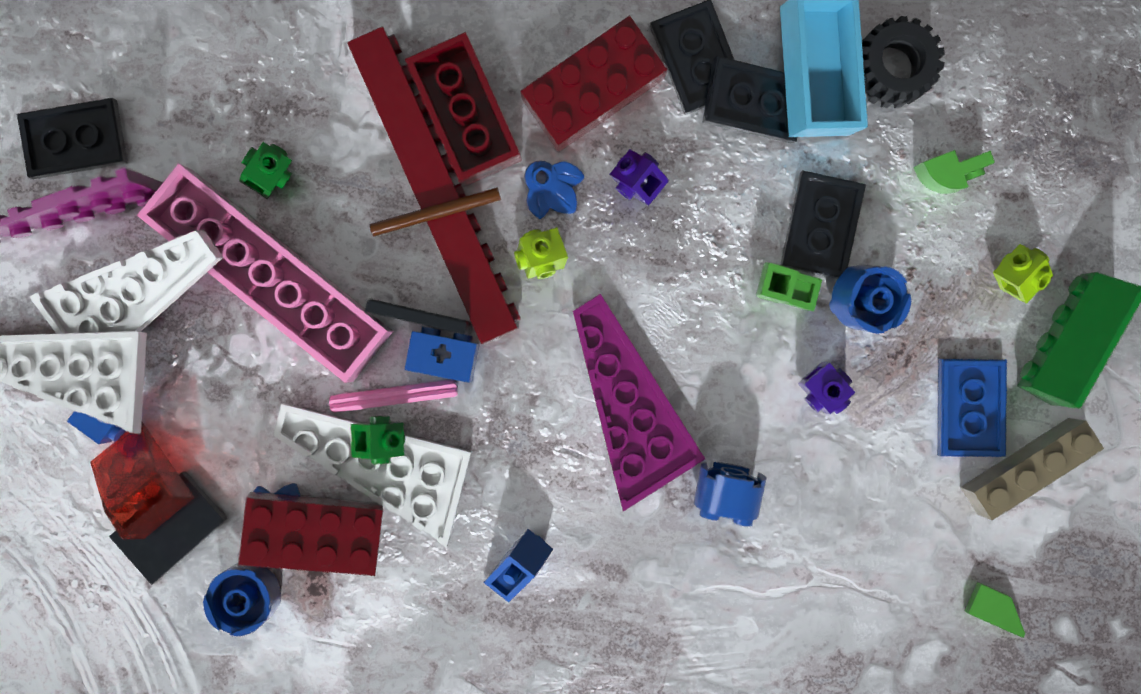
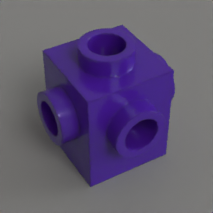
[609,149,670,206]
[798,362,856,414]

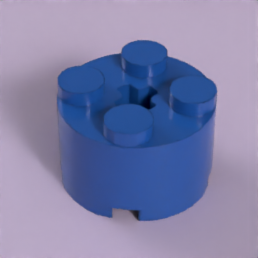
[829,265,911,334]
[693,462,767,527]
[203,564,281,636]

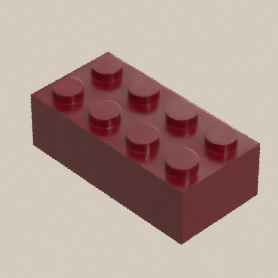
[520,15,667,153]
[405,32,522,187]
[238,492,383,576]

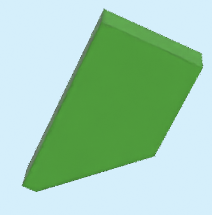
[964,582,1025,638]

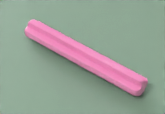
[329,379,458,413]

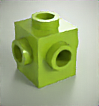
[514,227,568,279]
[993,244,1054,304]

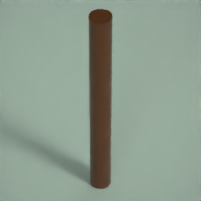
[369,187,501,237]

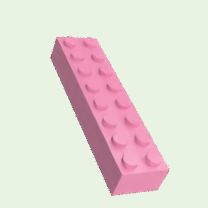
[137,163,394,383]

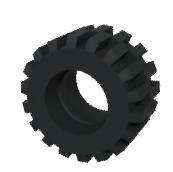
[862,16,945,108]

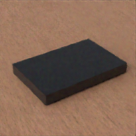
[650,0,734,115]
[702,56,798,143]
[17,98,128,179]
[780,171,866,279]
[365,299,473,335]
[109,471,228,585]

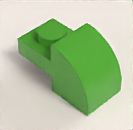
[914,150,995,194]
[756,262,822,311]

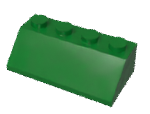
[1017,272,1141,409]

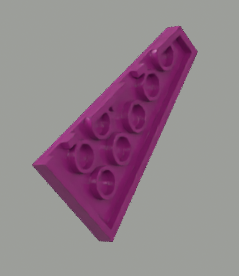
[0,167,163,242]
[573,294,705,512]

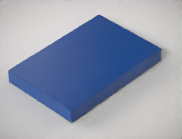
[937,359,1007,457]

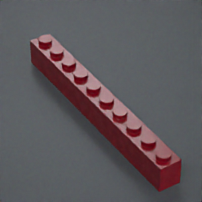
[347,26,521,344]

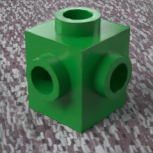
[239,142,292,199]
[351,416,405,464]

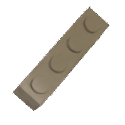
[960,418,1104,520]

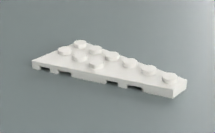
[29,230,224,334]
[0,331,147,434]
[273,403,472,547]

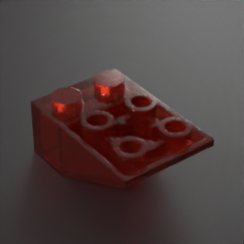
[90,421,194,540]

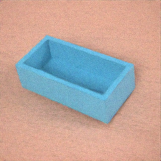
[780,0,868,137]

